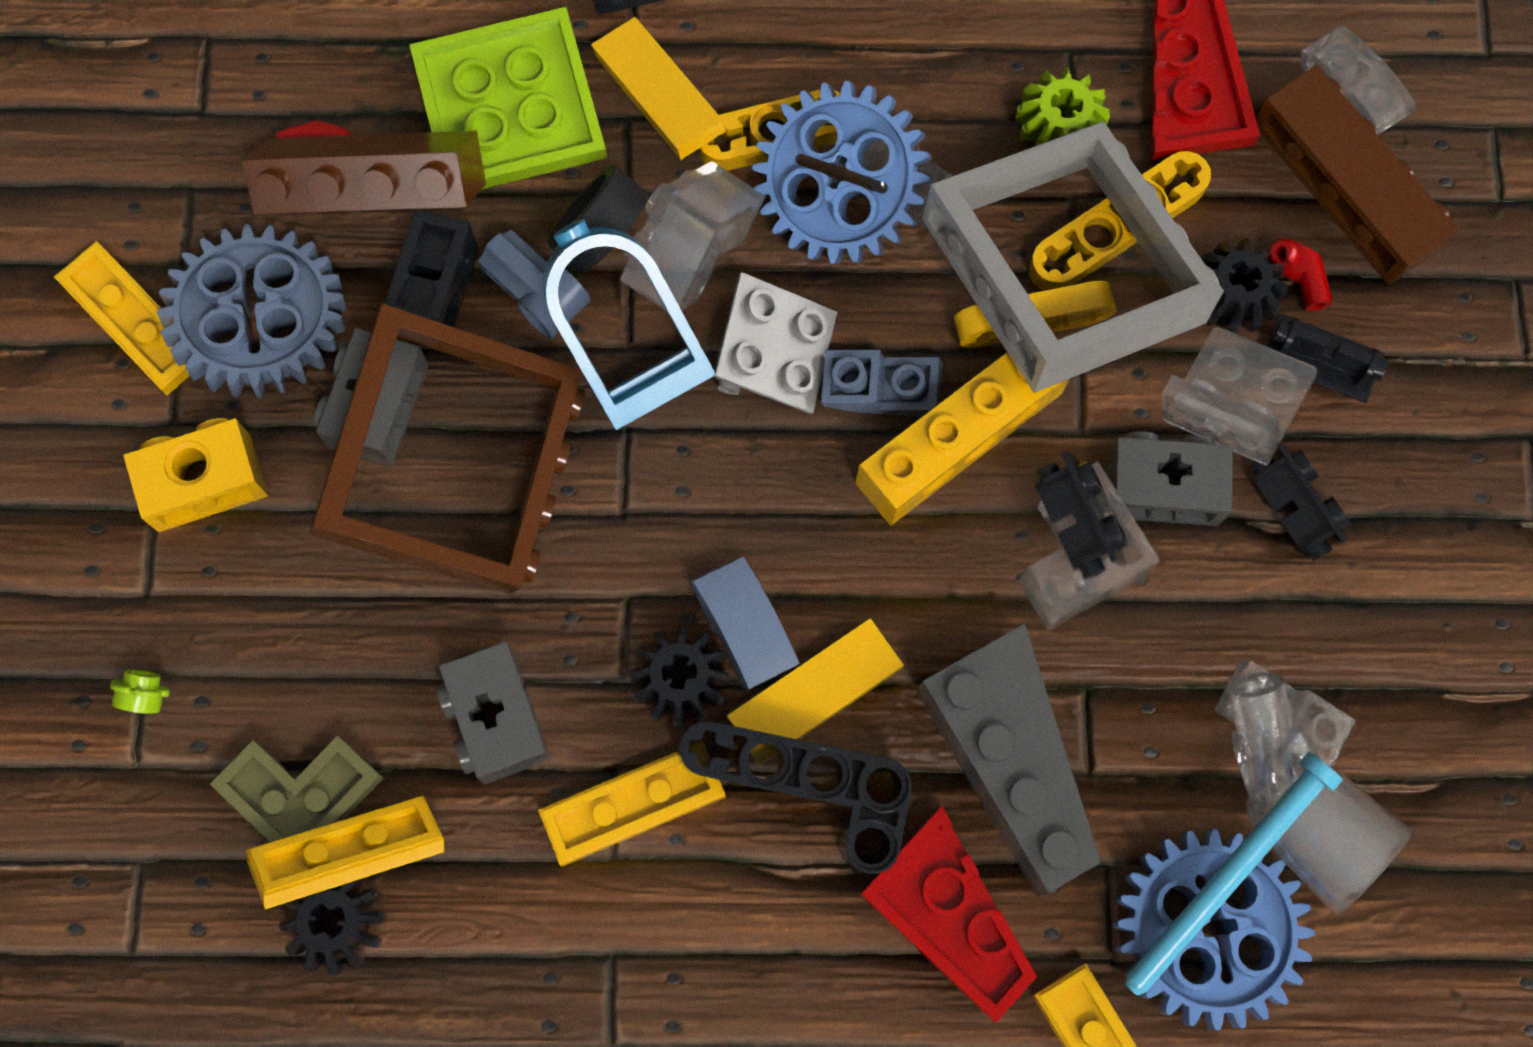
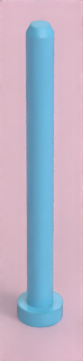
[1125,751,1343,996]

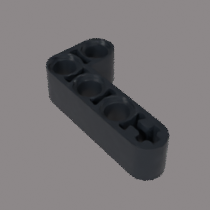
[677,722,911,874]

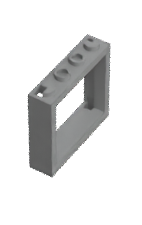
[922,122,1224,393]

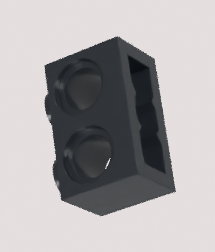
[385,209,479,327]

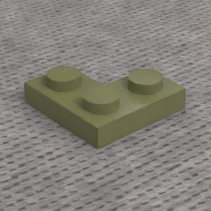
[210,735,384,842]

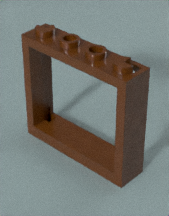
[309,303,585,594]

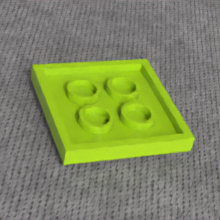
[409,7,607,190]

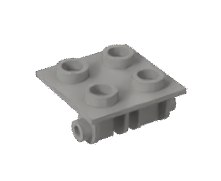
[713,272,837,414]

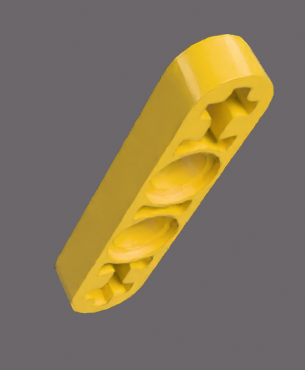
[1029,151,1211,291]

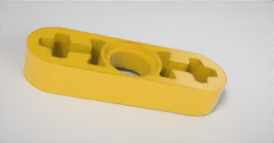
[698,89,840,171]
[954,281,1117,348]

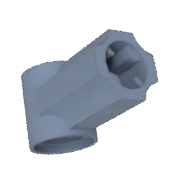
[478,230,591,340]

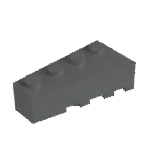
[916,623,1101,897]

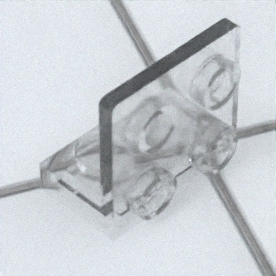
[1162,327,1317,466]

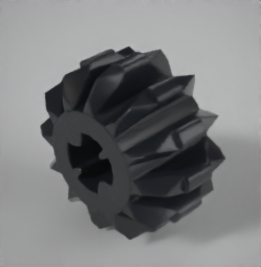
[1200,237,1288,335]
[630,626,730,728]
[279,878,387,975]

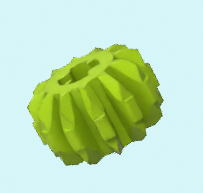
[1015,67,1110,146]

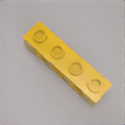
[855,352,1070,526]

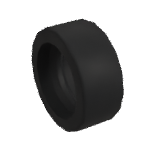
[547,164,648,273]

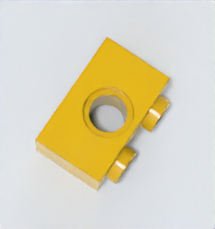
[123,418,269,533]

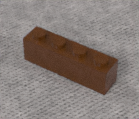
[1256,65,1459,286]
[241,130,486,214]

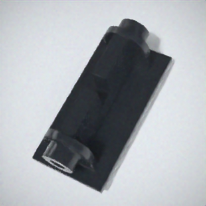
[1260,313,1388,404]
[1250,443,1352,562]
[1034,451,1129,580]

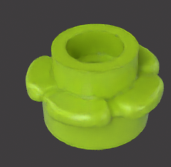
[110,669,170,714]

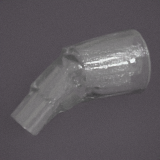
[1228,673,1414,916]

